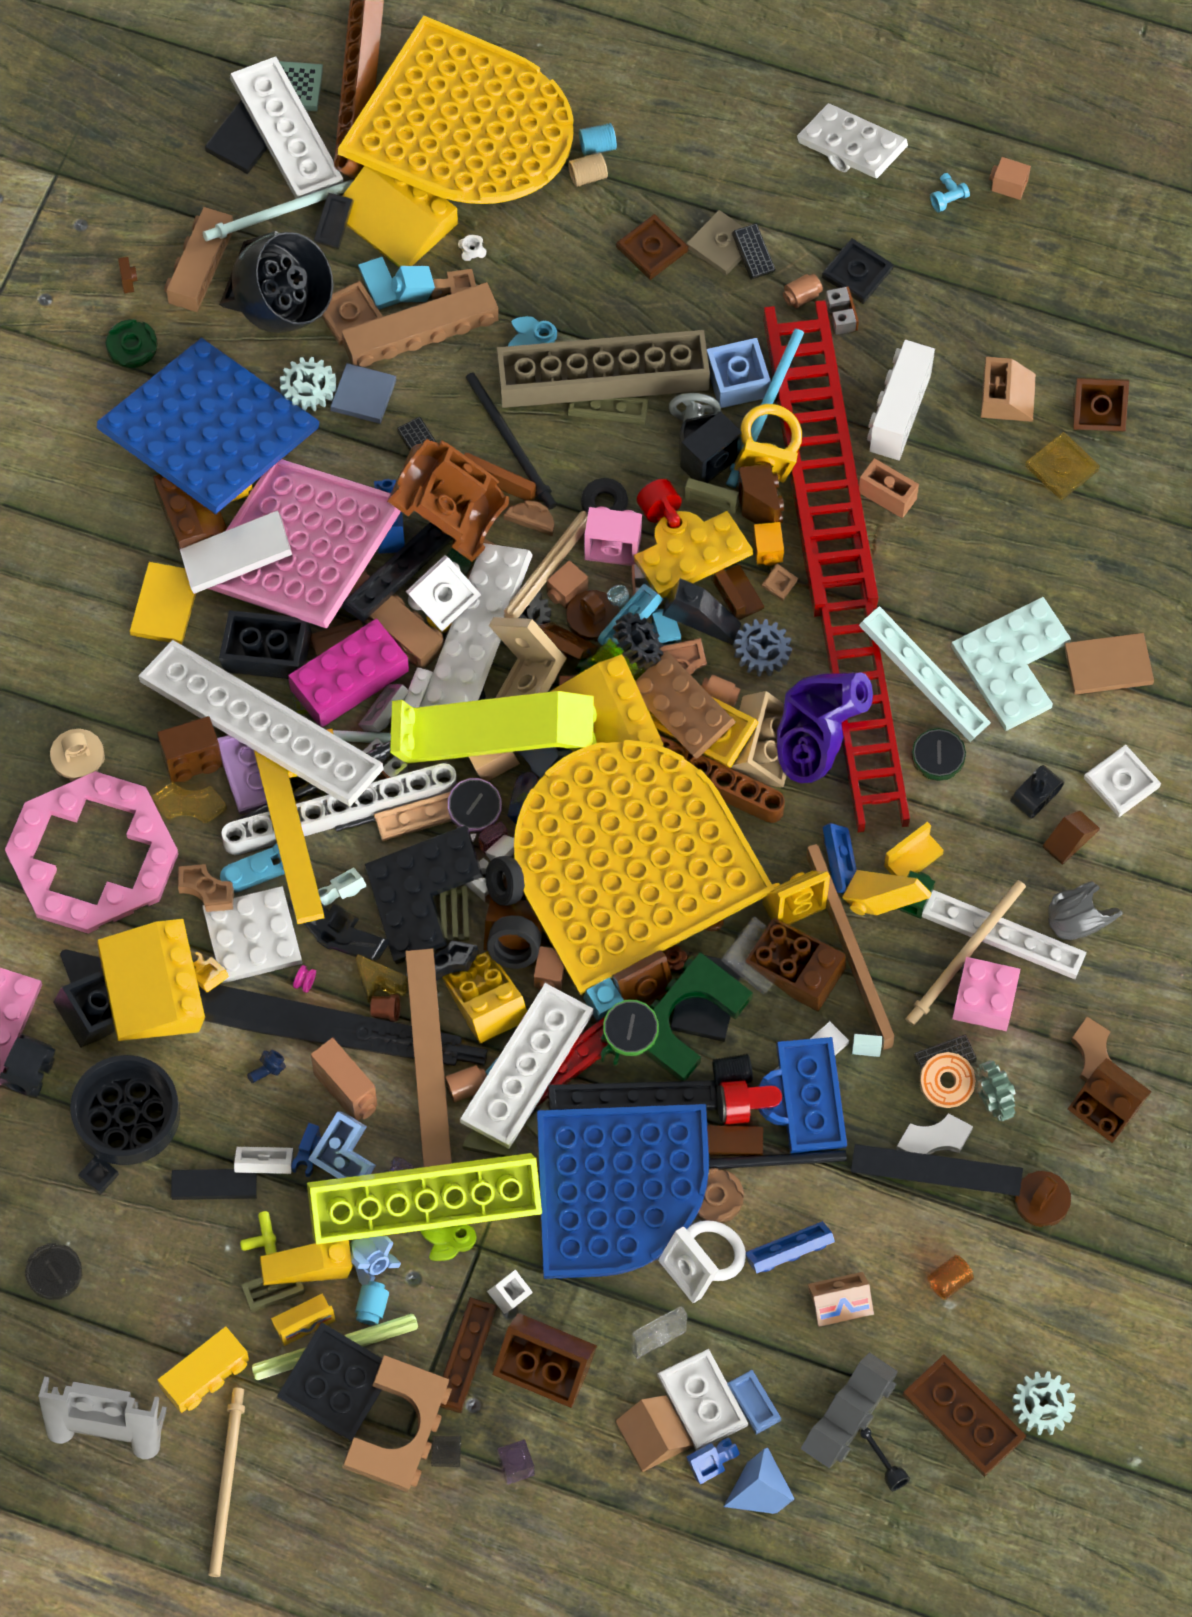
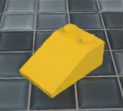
[762,871,830,925]

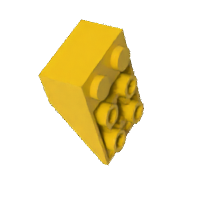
[442,951,527,1044]

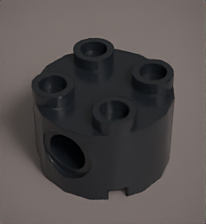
[0,1033,56,1098]

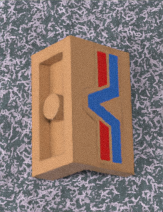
[808,1272,874,1327]

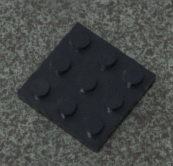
[276,1322,382,1442]

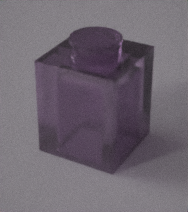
[497,1439,535,1485]

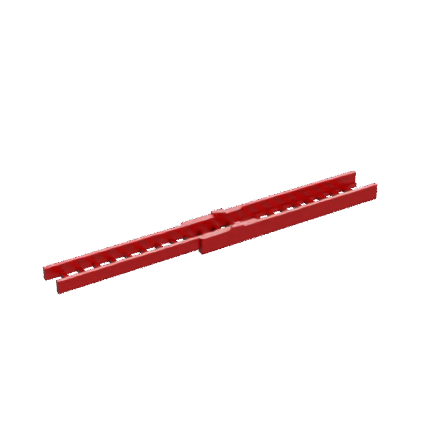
[763,300,910,833]

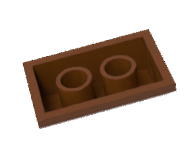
[153,474,227,557]
[492,1313,597,1408]

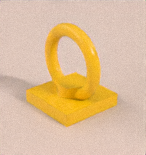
[734,404,802,483]

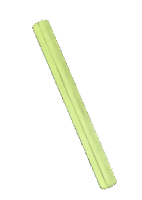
[252,1314,418,1380]

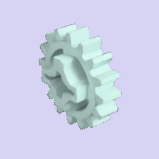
[280,357,336,411]
[1012,1371,1076,1435]

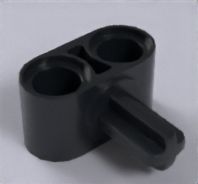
[1010,765,1064,819]

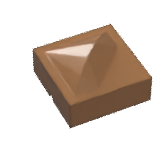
[761,564,799,601]

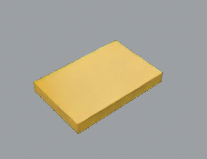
[130,562,196,645]

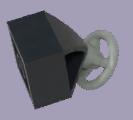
[669,393,742,483]

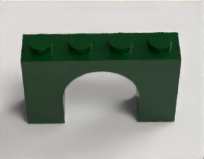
[643,952,753,1081]

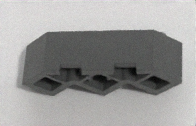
[801,1352,898,1468]

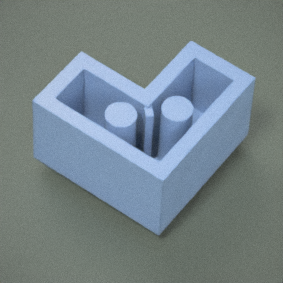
[308,1111,376,1179]

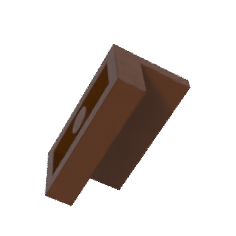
[711,564,764,620]

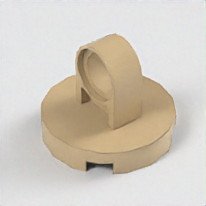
[50,729,105,781]

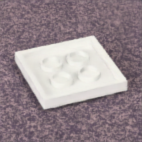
[203,886,302,983]

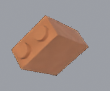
[311,1037,377,1121]

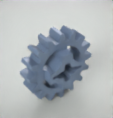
[733,619,792,676]

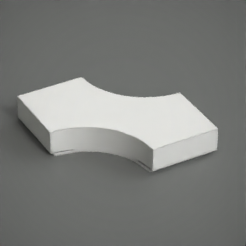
[897,1113,973,1154]

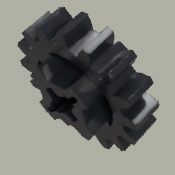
[613,612,663,669]

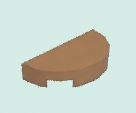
[504,500,554,536]

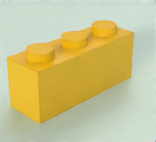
[158,1326,249,1413]

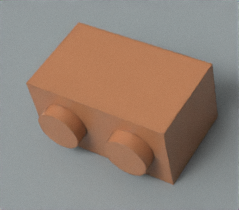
[859,458,919,519]

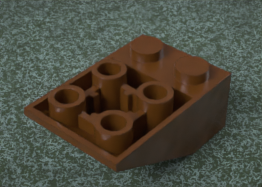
[745,917,846,1012]

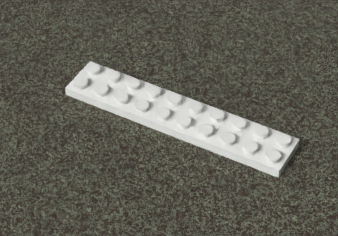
[139,640,383,807]

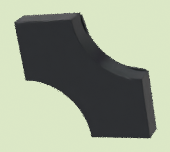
[405,941,479,982]

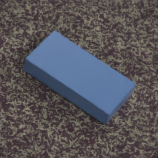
[727,1370,781,1434]

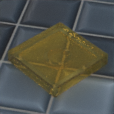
[1025,432,1100,501]

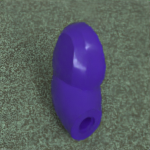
[777,672,873,783]

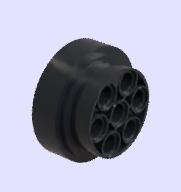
[70,1055,180,1165]

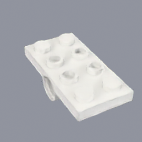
[797,103,908,179]

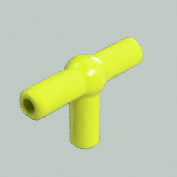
[240,1211,277,1255]

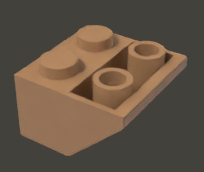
[981,357,1036,422]

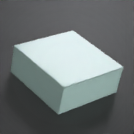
[852,1034,882,1057]

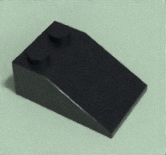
[53,970,115,1048]

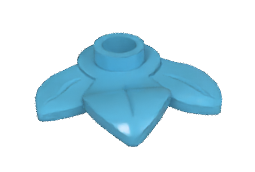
[508,316,557,346]

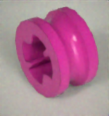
[293,965,316,993]

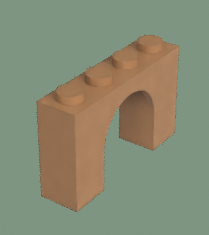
[342,1355,452,1492]

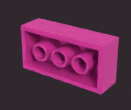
[288,618,409,728]

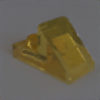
[356,954,409,1003]

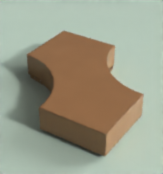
[178,864,234,912]
[1071,1017,1111,1082]

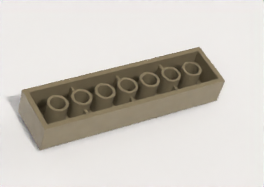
[497,330,710,408]

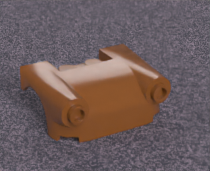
[387,439,509,562]

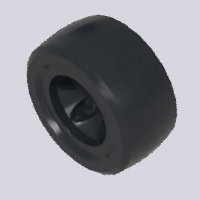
[232,232,333,333]

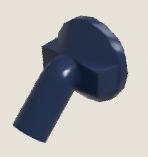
[247,1050,286,1083]

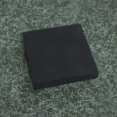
[822,238,894,304]

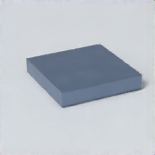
[331,363,396,424]

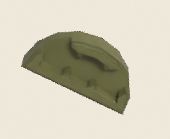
[463,1130,518,1157]

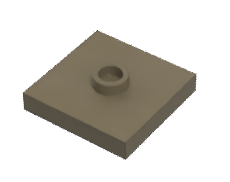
[687,210,743,276]

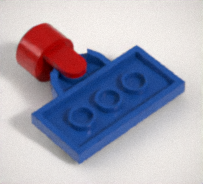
[717,1037,847,1153]

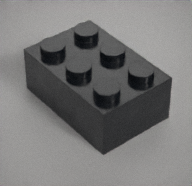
[219,610,312,679]

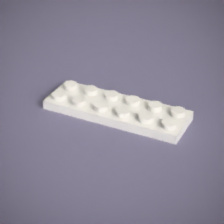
[230,57,343,199]
[460,983,593,1149]

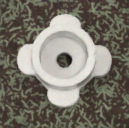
[458,235,486,261]

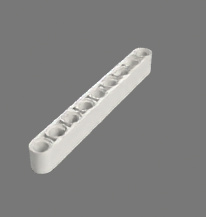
[222,763,457,855]

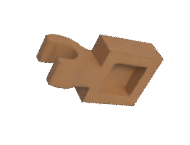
[431,269,476,299]

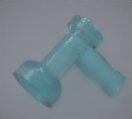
[607,585,629,611]

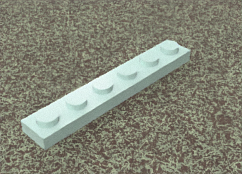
[859,606,991,742]

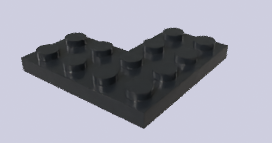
[365,825,483,964]

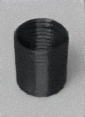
[712,1053,753,1087]

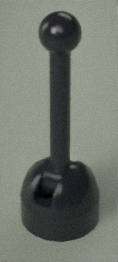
[860,1427,910,1492]

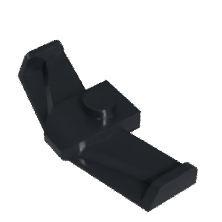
[288,900,390,963]

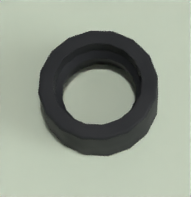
[487,915,541,969]

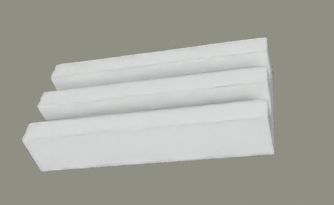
[234,1147,293,1174]

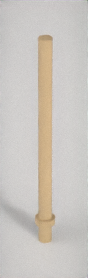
[905,880,1026,1026]
[209,1388,245,1577]

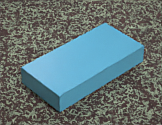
[358,257,400,310]

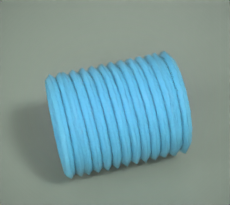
[579,123,617,156]

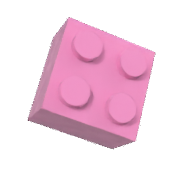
[585,507,642,566]
[952,957,1020,1031]

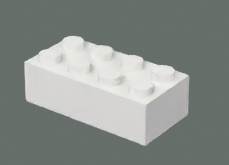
[867,340,935,461]

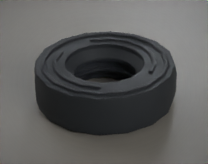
[581,478,628,514]
[485,856,525,906]

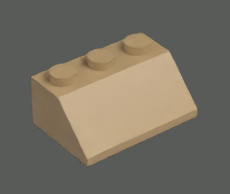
[731,691,786,788]

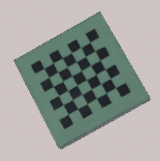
[279,61,323,112]

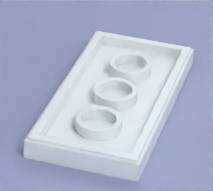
[180,510,292,594]

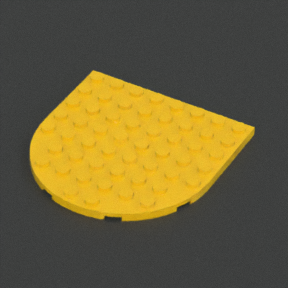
[338,15,574,204]
[514,740,775,995]

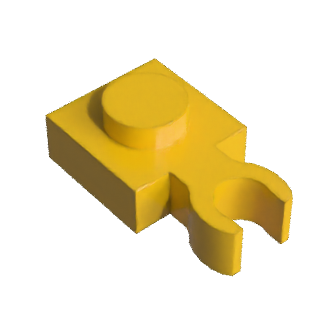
[193,952,229,992]

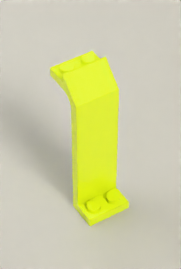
[390,691,597,764]

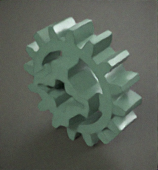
[977,1060,1016,1121]

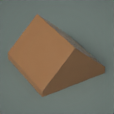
[616,1395,694,1472]

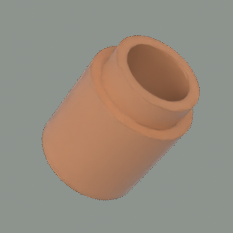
[783,274,823,308]
[701,675,741,708]

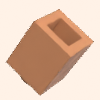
[989,157,1031,200]
[547,560,588,609]
[534,946,565,991]

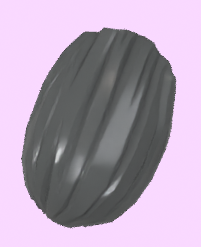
[1048,881,1123,940]

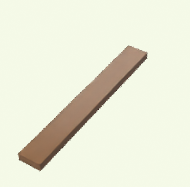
[807,844,895,1050]
[406,949,452,1167]

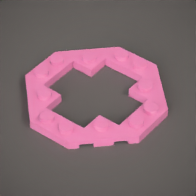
[5,772,178,934]

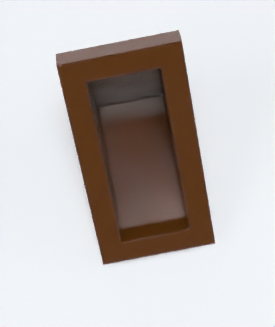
[1043,811,1100,865]

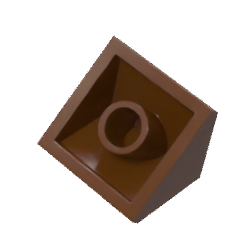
[1073,378,1129,431]
[483,898,542,951]

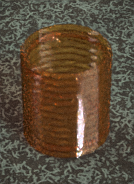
[927,1255,974,1300]

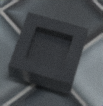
[78,1157,119,1195]

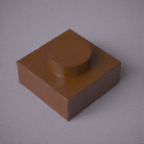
[118,257,138,294]

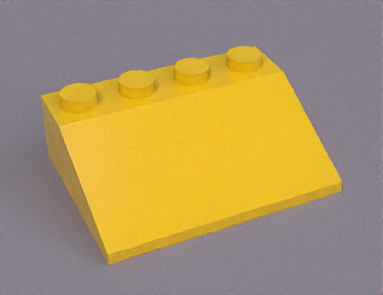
[343,166,458,268]
[550,654,664,752]
[97,919,205,1041]

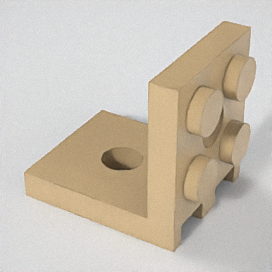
[489,617,567,698]

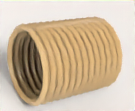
[568,152,608,187]

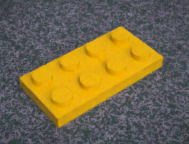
[648,696,759,768]

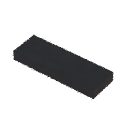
[171,1169,257,1200]

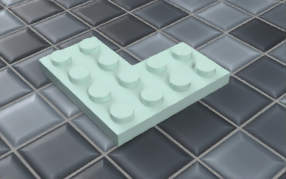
[951,597,1071,731]

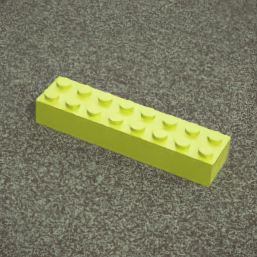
[307,1153,542,1244]

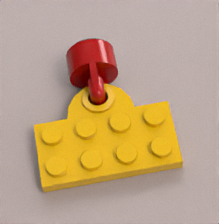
[634,479,753,598]

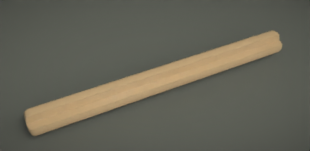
[504,511,588,618]

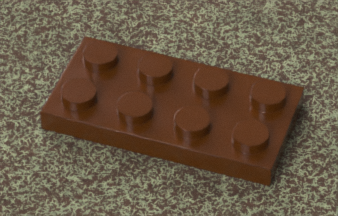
[902,1354,1026,1477]

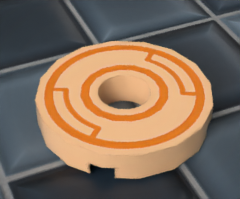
[920,1052,976,1108]

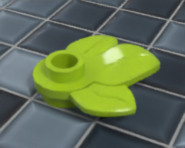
[420,1224,477,1261]

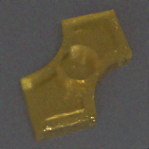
[151,781,227,824]

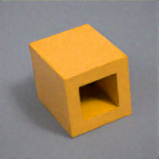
[753,522,784,566]

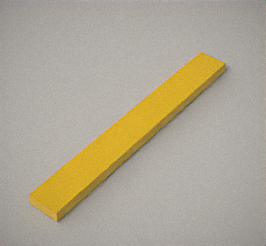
[253,749,325,924]

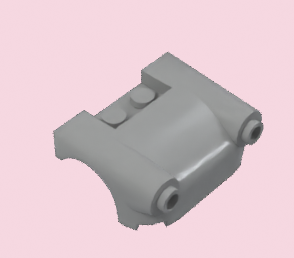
[39,1376,167,1459]

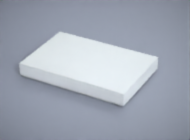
[657,1349,748,1451]

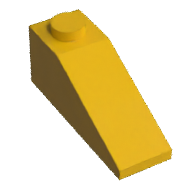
[842,870,932,915]
[260,1240,352,1285]

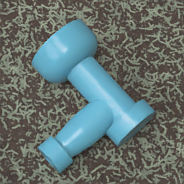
[930,173,970,212]

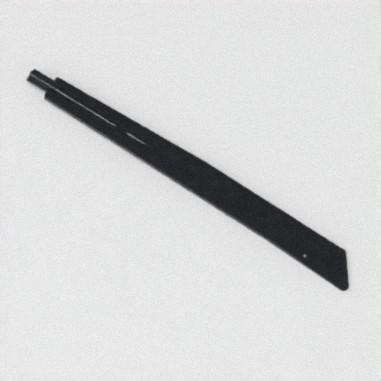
[60,949,488,1066]

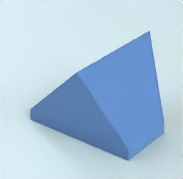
[724,1448,794,1514]

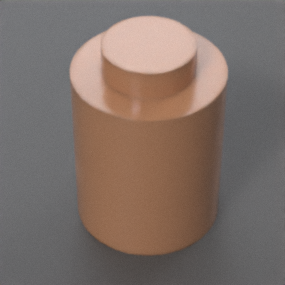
[445,1065,487,1103]

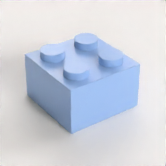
[707,338,771,408]

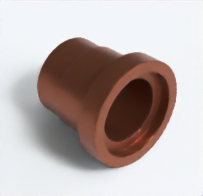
[370,994,401,1022]

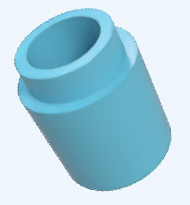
[355,1281,389,1326]

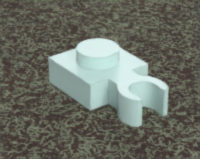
[318,868,366,906]

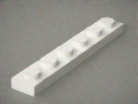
[922,890,1086,979]

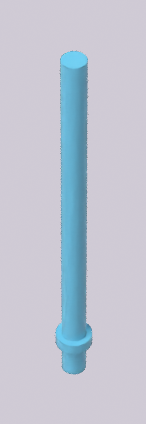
[726,328,804,488]

